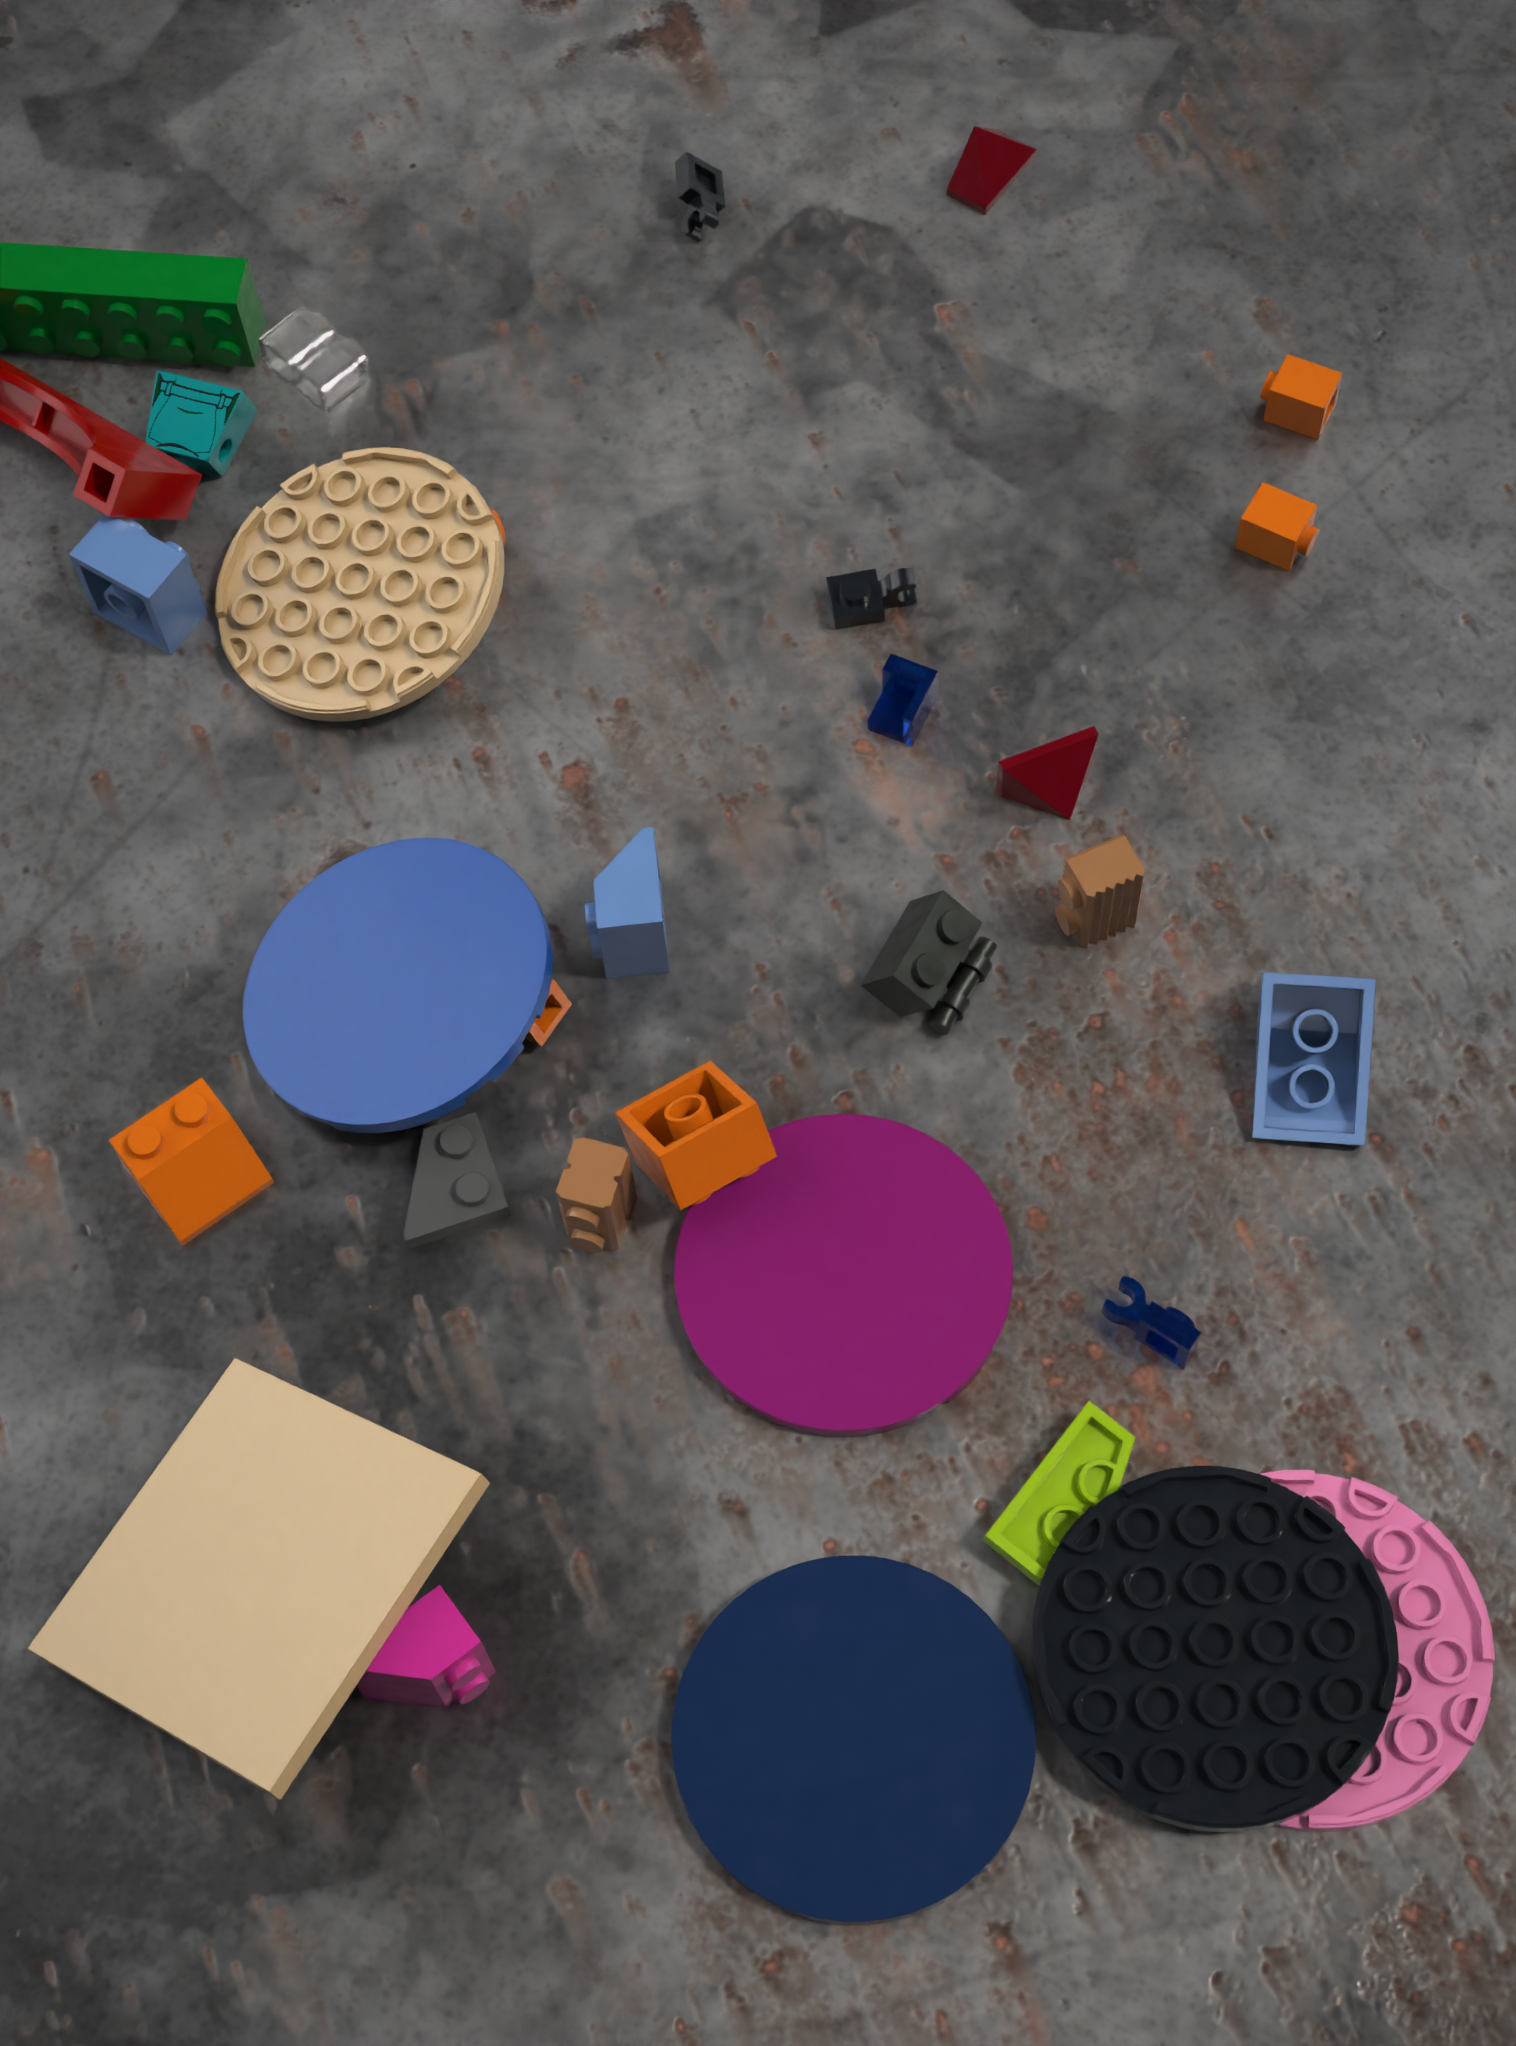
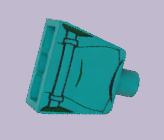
[145,370,258,477]

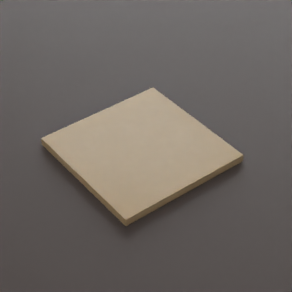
[27,1358,490,1800]

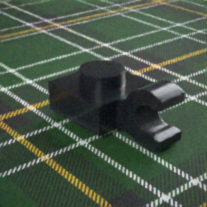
[675,152,725,242]
[826,568,917,630]

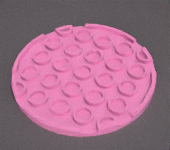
[1261,1470,1495,1832]

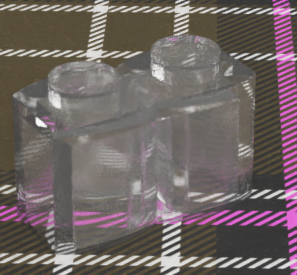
[258,306,370,413]

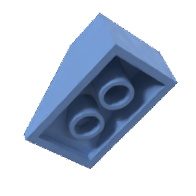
[1252,972,1376,1146]

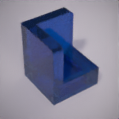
[867,654,938,747]

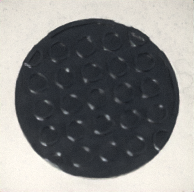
[1031,1466,1399,1832]

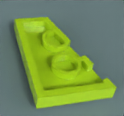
[982,1401,1136,1586]

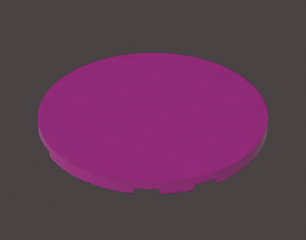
[674,1114,1013,1437]

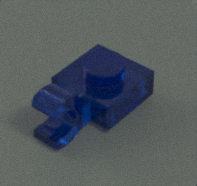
[1102,1276,1201,1370]

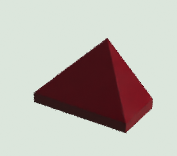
[947,126,1037,215]
[997,726,1099,820]

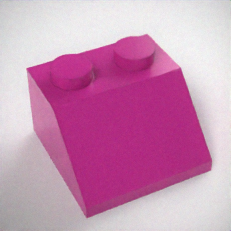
[356,1585,496,1708]

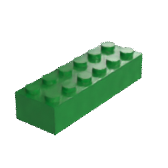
[0,242,266,367]

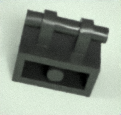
[861,890,997,1035]

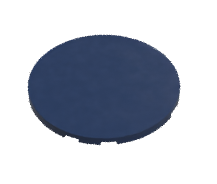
[671,1556,1036,1925]

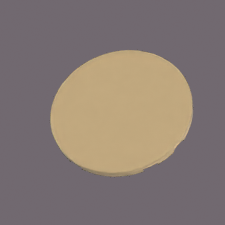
[214,447,504,722]

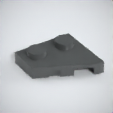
[403,1112,510,1249]

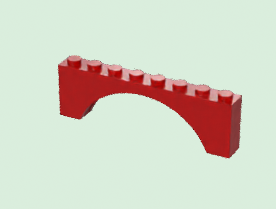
[0,358,202,520]

